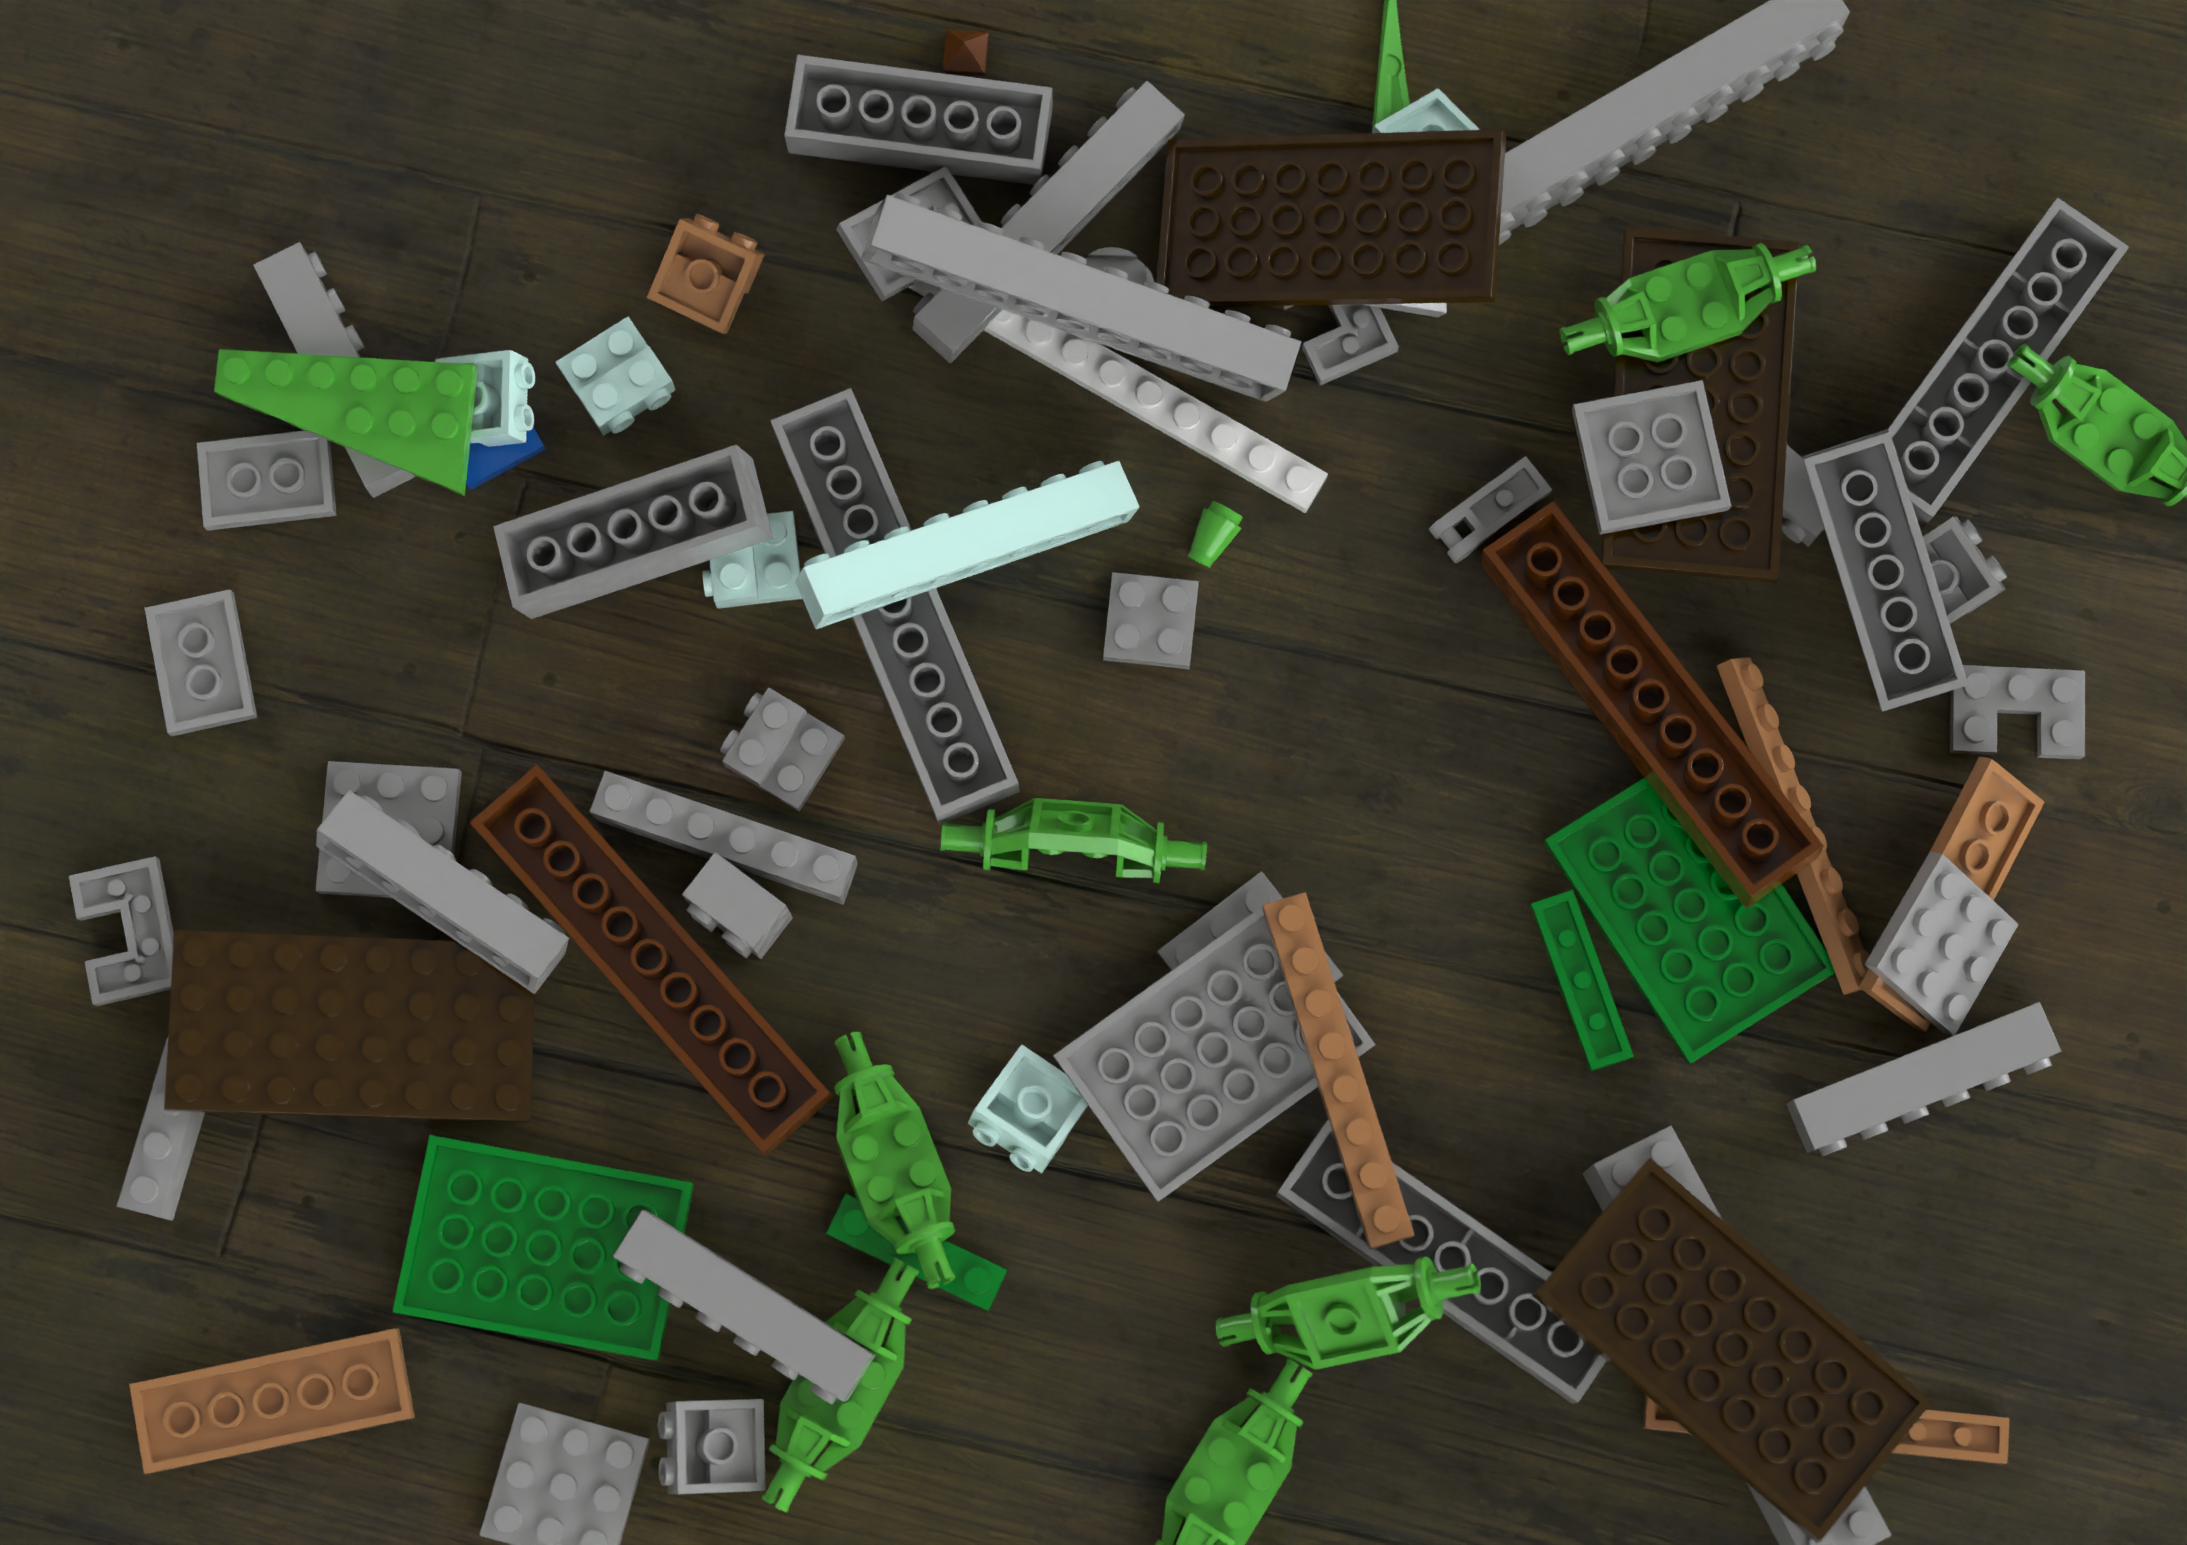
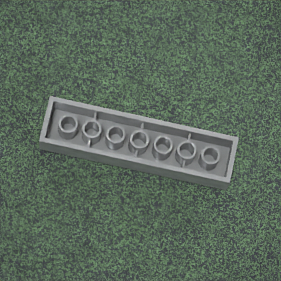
[1888,198,2129,529]
[1275,1120,1607,1403]

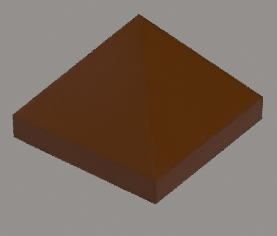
[943,29,989,75]

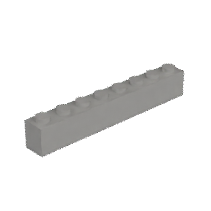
[912,81,1185,364]

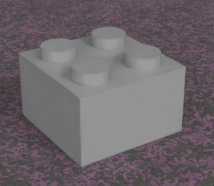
[682,852,793,959]

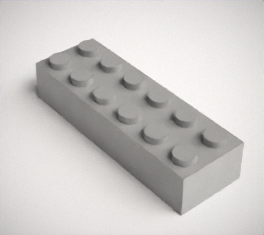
[785,55,1053,185]
[1802,429,1968,712]
[493,444,773,619]

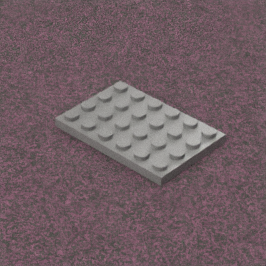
[1053,900,1375,1202]

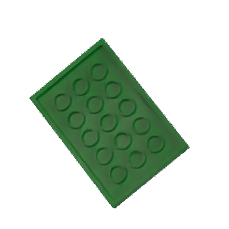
[1543,778,1835,1065]
[392,1135,694,1361]

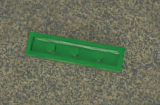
[1530,890,1634,1072]
[826,1194,1007,1311]

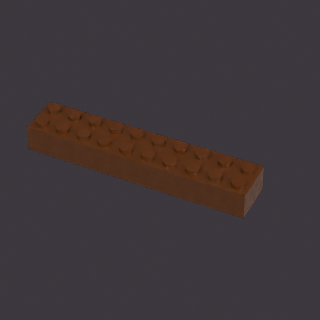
[1481,501,1824,909]
[470,764,834,1157]

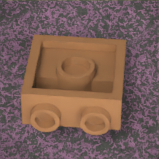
[647,214,765,334]

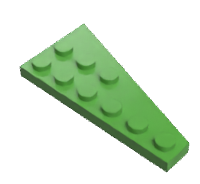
[214,349,478,496]

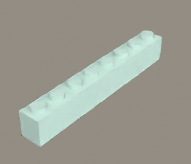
[795,461,1140,629]

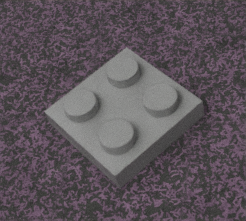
[1103,572,1199,669]

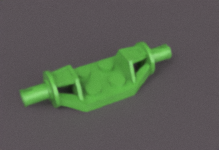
[1559,243,1816,363]
[2007,344,2187,506]
[941,798,1207,884]
[834,1032,956,1289]
[762,1257,919,1512]
[1216,1257,1481,1370]
[1155,1359,1313,1545]

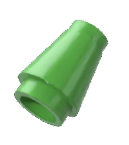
[1187,501,1243,568]

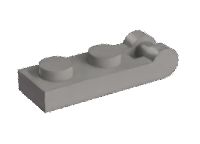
[1429,456,1552,564]

